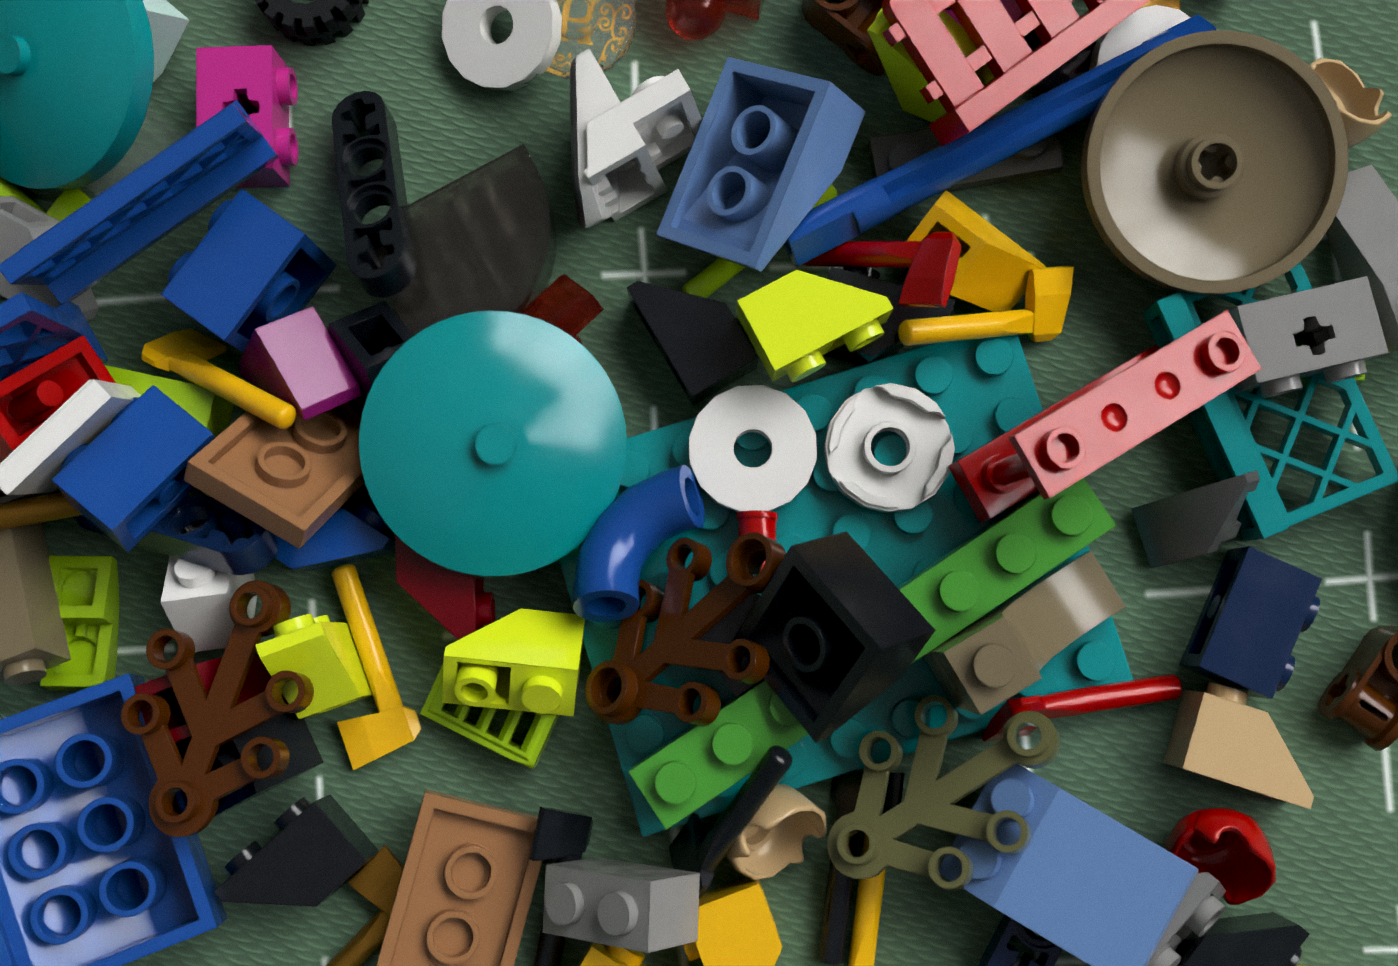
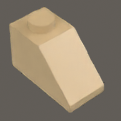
[1163,682,1314,809]

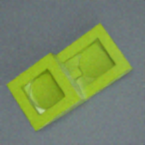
[40,555,119,692]

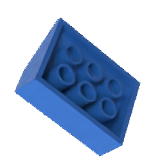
[0,673,227,966]

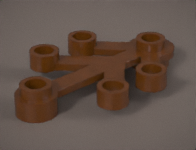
[585,532,786,727]
[121,580,314,837]

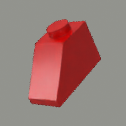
[0,335,116,463]

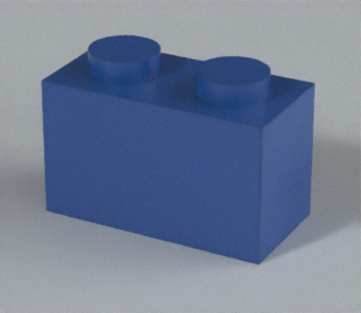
[51,385,215,552]

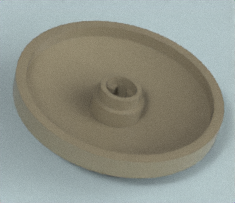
[1081,30,1349,295]

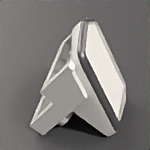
[570,48,702,228]

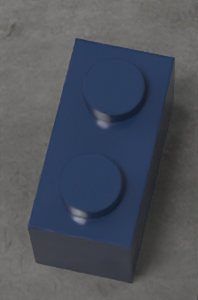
[1179,546,1322,699]

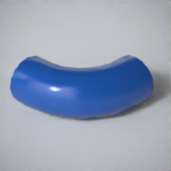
[572,465,705,622]

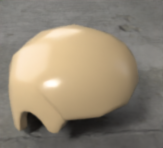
[1308,58,1392,148]
[726,784,827,881]

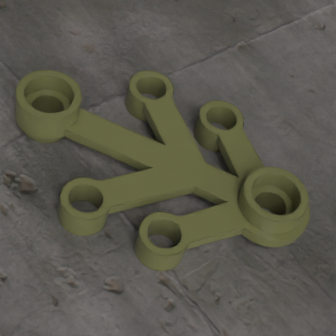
[827,695,1060,890]

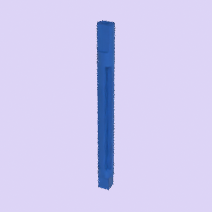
[783,14,1216,266]

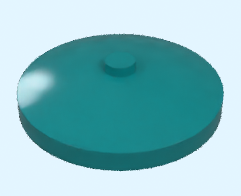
[0,0,154,190]
[359,310,627,576]

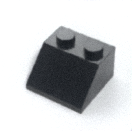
[733,531,936,743]

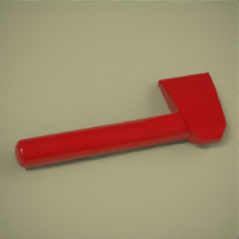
[802,232,962,308]
[981,674,1182,742]

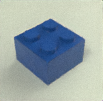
[160,188,337,352]

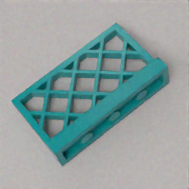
[1142,262,1398,541]

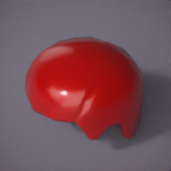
[1165,808,1276,905]

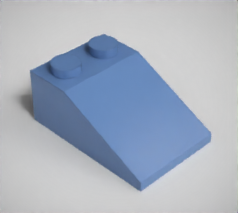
[656,57,866,272]
[939,764,1199,966]

